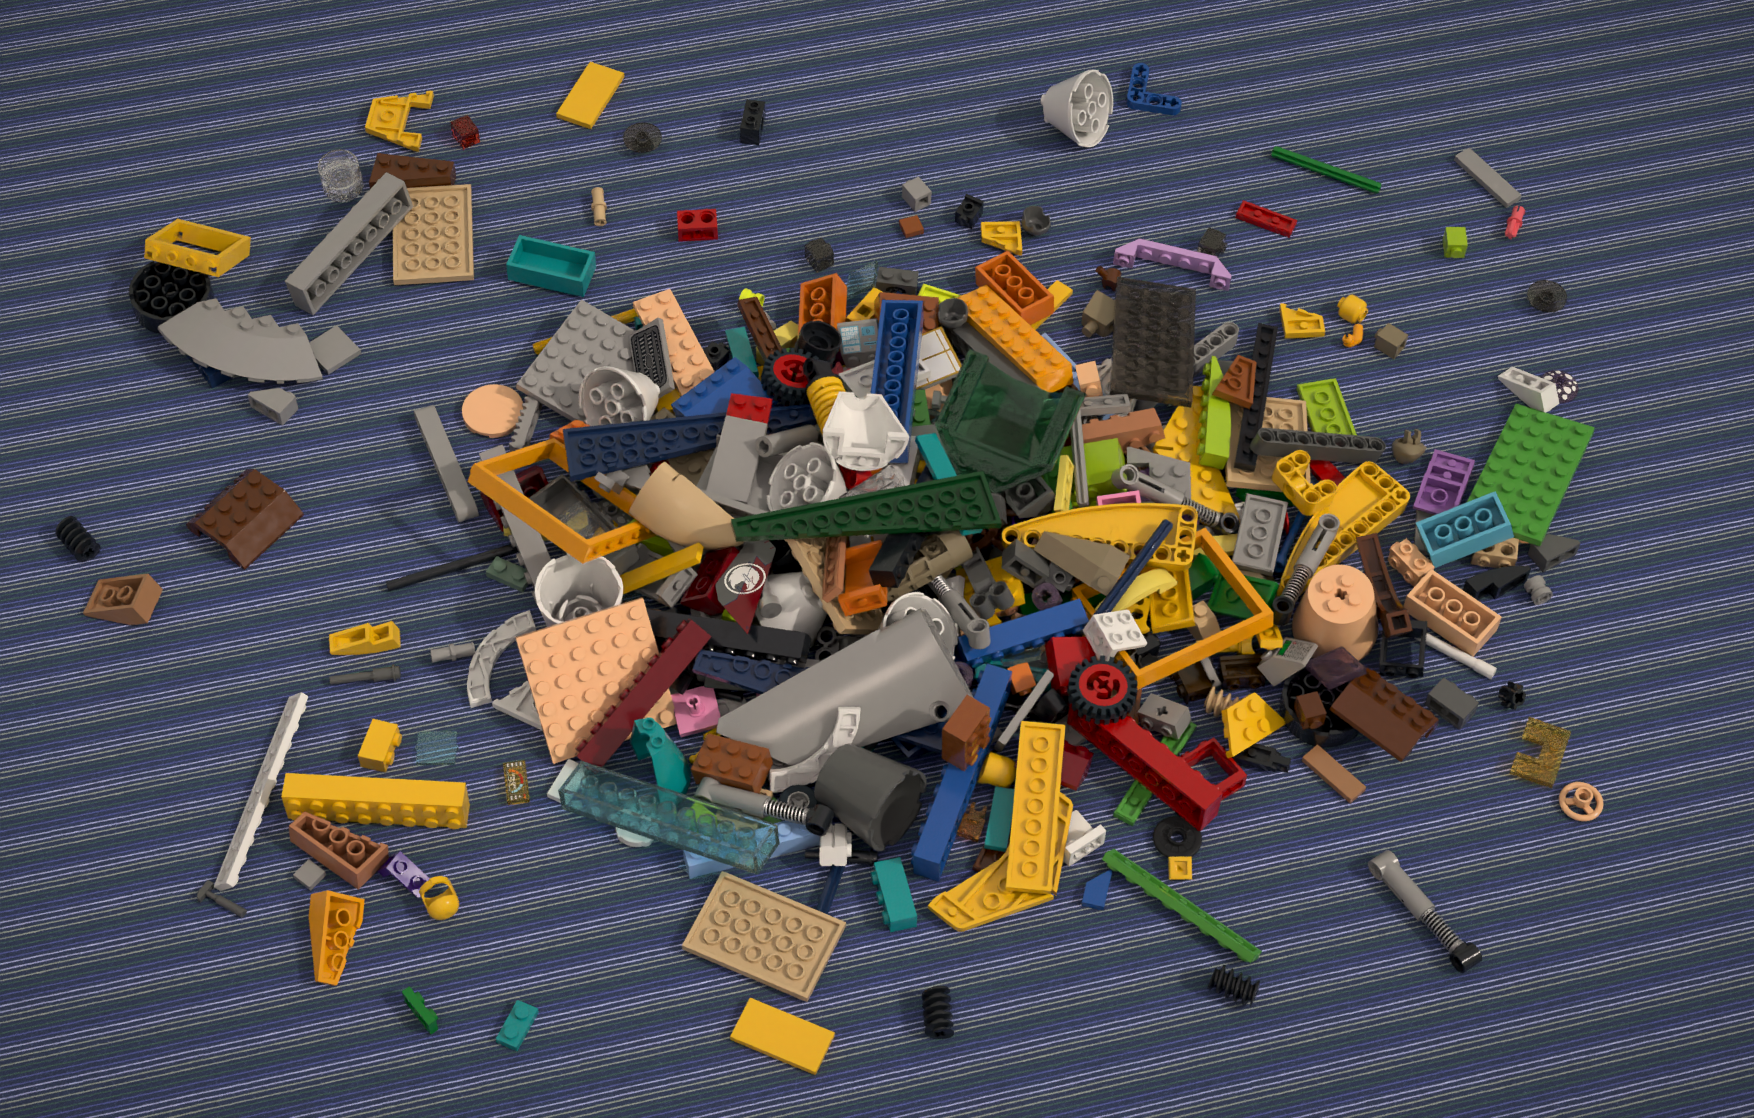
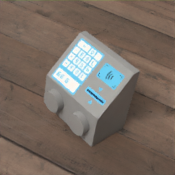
[837,318,879,368]

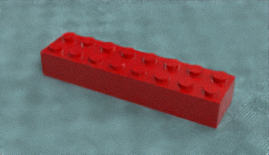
[1067,685,1223,831]

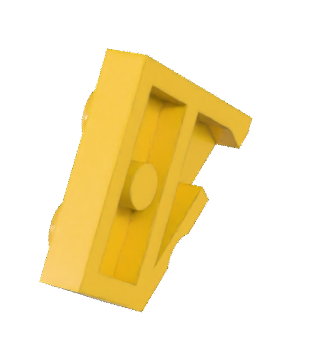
[980,221,1022,256]
[1279,303,1325,339]

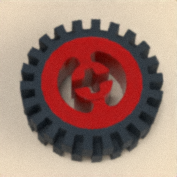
[761,348,819,406]
[1067,655,1138,725]

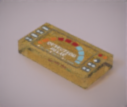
[503,760,530,805]

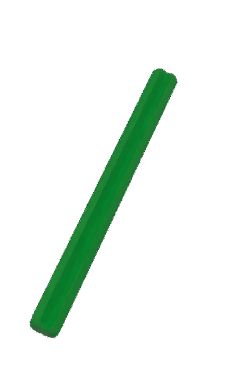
[1271,146,1382,194]

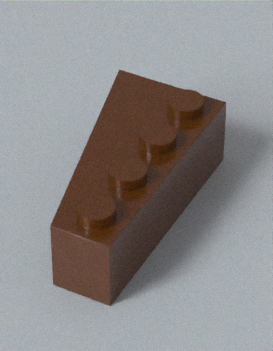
[369,153,456,189]

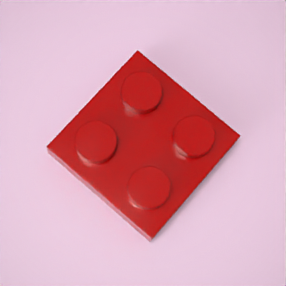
[726,393,772,425]

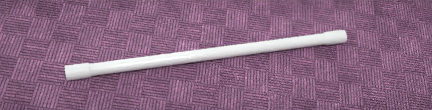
[1277,553,1497,679]

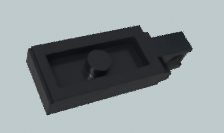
[1232,743,1291,772]

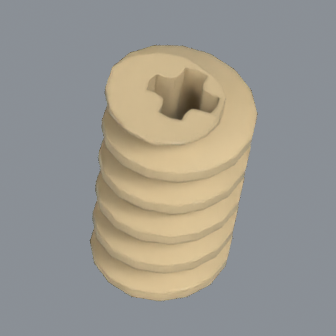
[1204,686,1239,717]

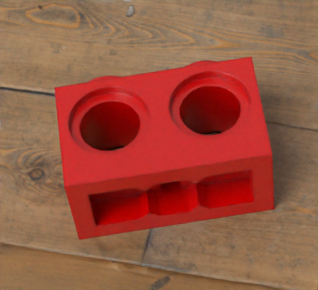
[677,209,718,242]

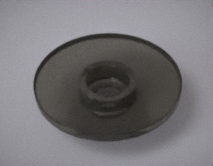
[623,122,662,153]
[1527,280,1567,313]

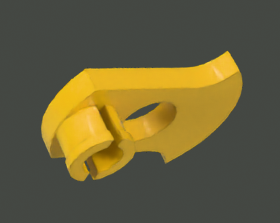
[1127,597,1151,634]

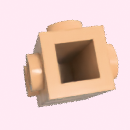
[1388,538,1435,587]

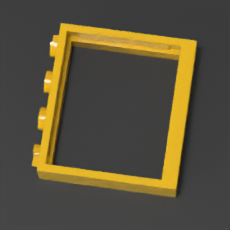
[144,219,251,277]

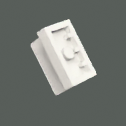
[1083,610,1147,661]
[1063,810,1106,867]

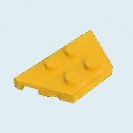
[1221,692,1286,758]

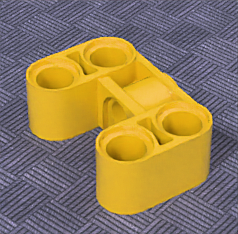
[1271,450,1337,516]

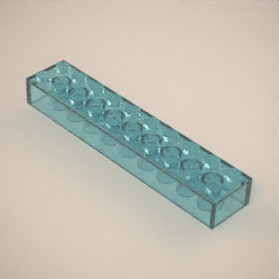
[558,761,780,875]

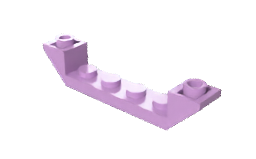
[1113,239,1232,291]

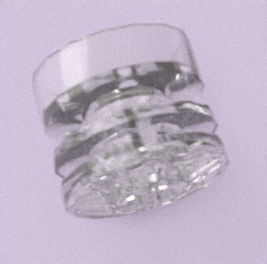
[318,149,364,202]

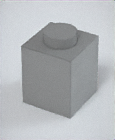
[902,176,932,212]

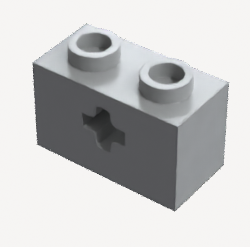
[1138,693,1192,739]

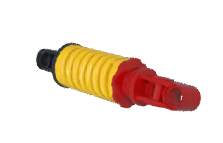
[803,358,874,492]

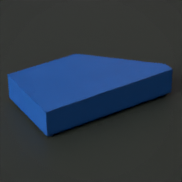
[1081,870,1112,911]

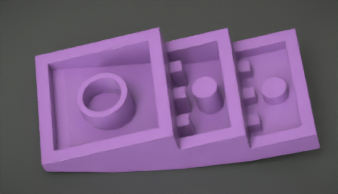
[1413,449,1475,515]

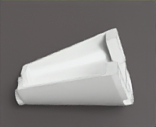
[823,392,909,471]

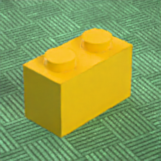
[358,719,402,773]

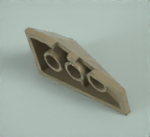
[1033,531,1130,596]

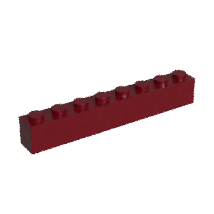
[575,619,712,773]

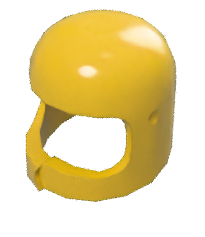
[977,752,1017,788]
[419,876,459,920]

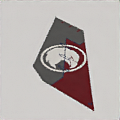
[715,540,776,634]

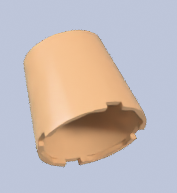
[1292,565,1379,665]

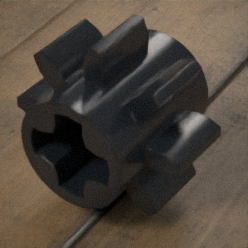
[1498,681,1526,710]

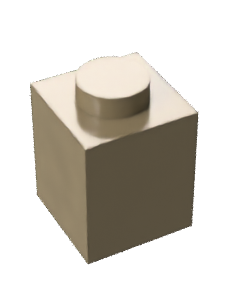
[1374,323,1408,359]

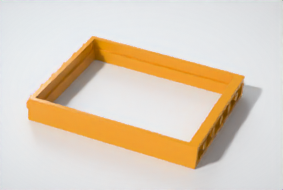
[468,438,657,564]
[1070,528,1274,690]

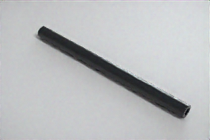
[386,544,518,592]

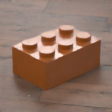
[874,292,939,334]
[942,695,991,771]
[691,733,773,793]

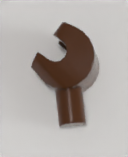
[1095,266,1121,292]

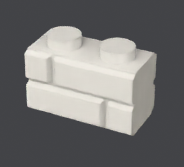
[820,824,852,866]

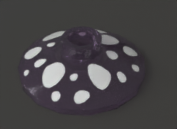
[1540,370,1579,404]

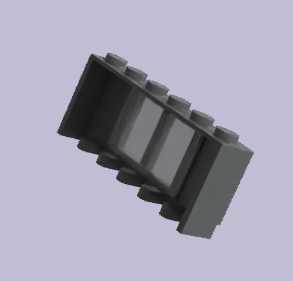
[529,474,640,575]

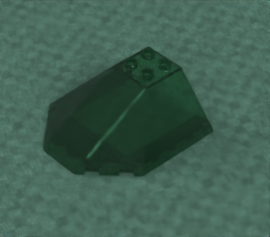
[935,349,1086,494]

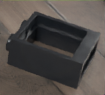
[1379,620,1427,678]

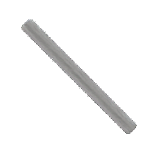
[1068,398,1089,508]

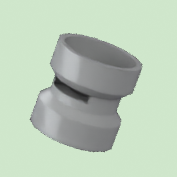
[1524,575,1553,605]

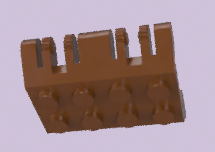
[186,469,304,570]
[1329,668,1439,762]

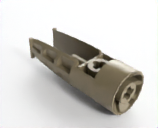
[877,530,973,609]

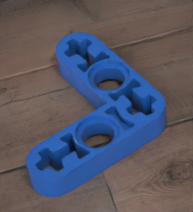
[1127,63,1182,115]

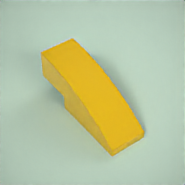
[329,621,401,655]

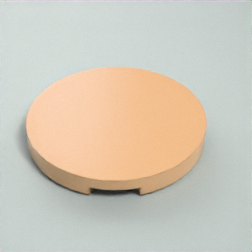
[462,384,523,438]

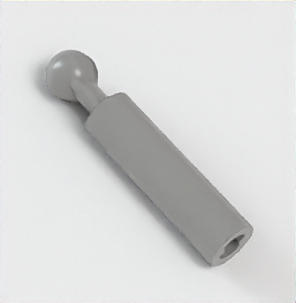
[756,423,823,457]

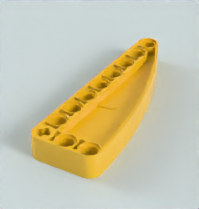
[1277,461,1410,597]
[1002,503,1198,571]

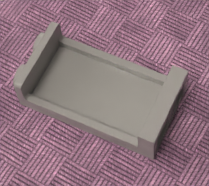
[620,543,698,608]

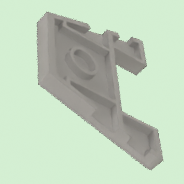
[1127,447,1191,503]

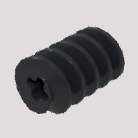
[55,516,101,562]
[1207,965,1260,1007]
[921,986,954,1039]

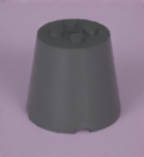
[814,743,927,851]

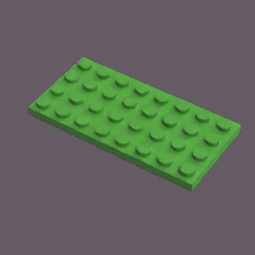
[1467,404,1595,546]

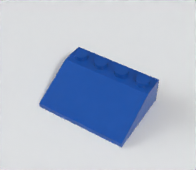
[671,357,778,417]

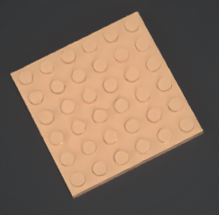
[515,597,677,764]

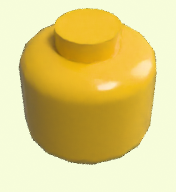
[1337,294,1368,324]

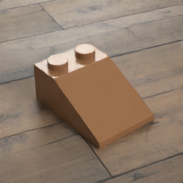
[83,574,163,625]

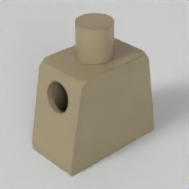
[1081,290,1128,337]

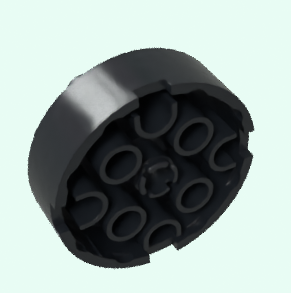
[129,261,214,334]
[1279,659,1360,747]

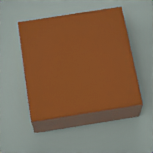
[899,215,924,238]

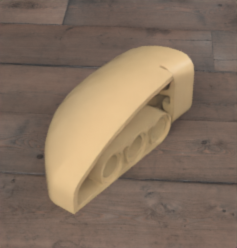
[629,462,744,550]

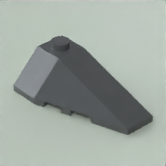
[992,438,1055,518]

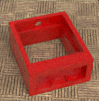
[1180,737,1247,801]

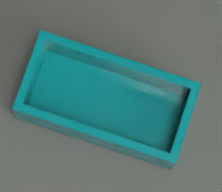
[506,235,596,297]

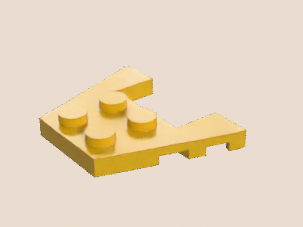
[365,91,434,152]

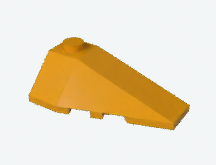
[309,890,365,986]

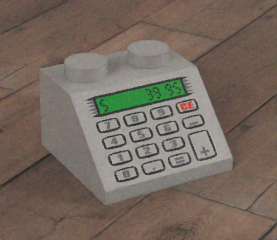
[1257,637,1318,687]

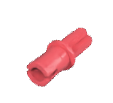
[1505,206,1525,239]

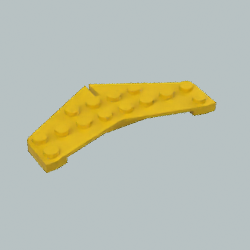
[1152,386,1240,528]
[928,792,1073,932]

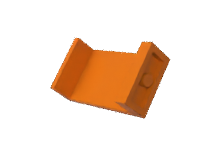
[838,540,888,616]

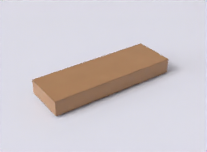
[1302,744,1366,804]

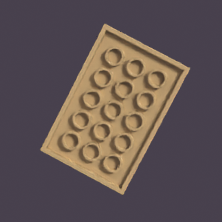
[393,184,474,285]
[1226,397,1311,492]
[784,537,884,635]
[682,871,846,1002]

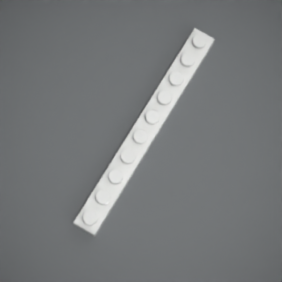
[214,692,308,891]

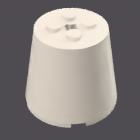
[535,553,623,627]

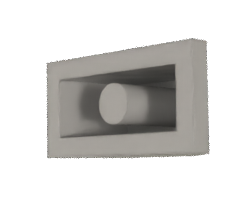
[248,388,298,426]

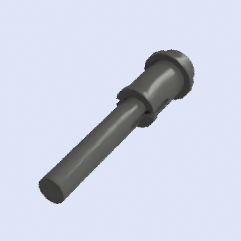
[329,664,401,685]

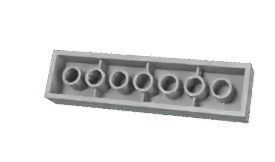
[285,172,413,315]

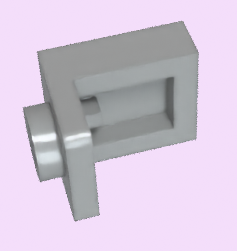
[594,470,630,494]

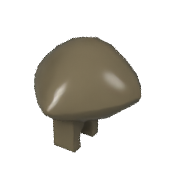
[1392,429,1427,464]

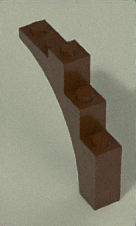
[1355,533,1413,639]

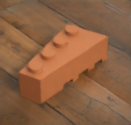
[1082,408,1165,453]
[289,811,389,889]

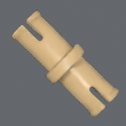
[591,187,607,226]

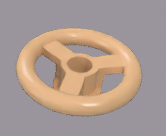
[1559,782,1603,821]

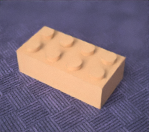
[1403,569,1502,657]

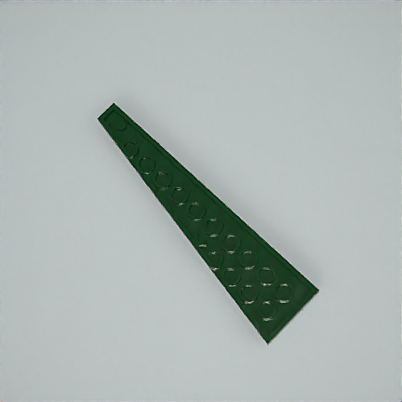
[731,471,1002,542]

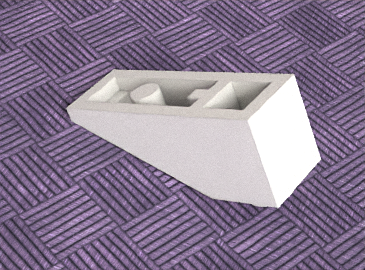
[1498,367,1559,413]

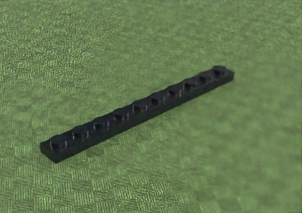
[1234,323,1278,472]

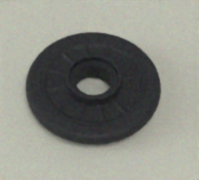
[1153,816,1202,858]

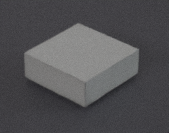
[293,859,326,891]

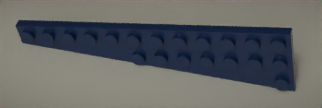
[563,404,816,482]
[693,650,948,754]

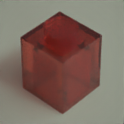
[450,114,480,150]

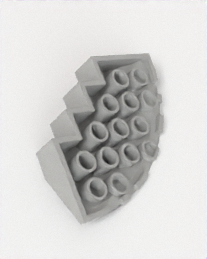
[158,298,322,384]

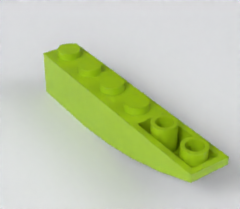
[1197,356,1231,470]

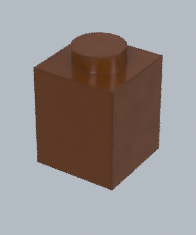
[1294,692,1327,729]

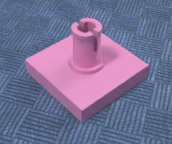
[671,686,721,737]

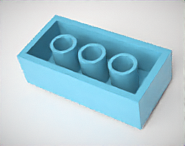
[1416,491,1514,568]

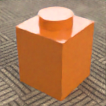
[1007,661,1036,697]

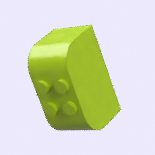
[1039,438,1127,508]

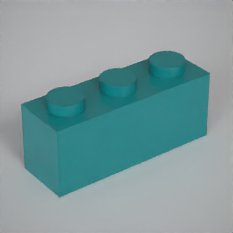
[870,857,917,932]

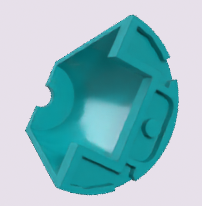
[630,717,691,814]

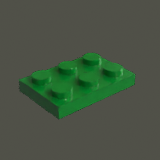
[1207,573,1279,620]

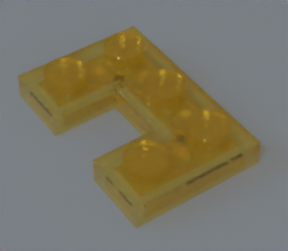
[1509,717,1571,788]

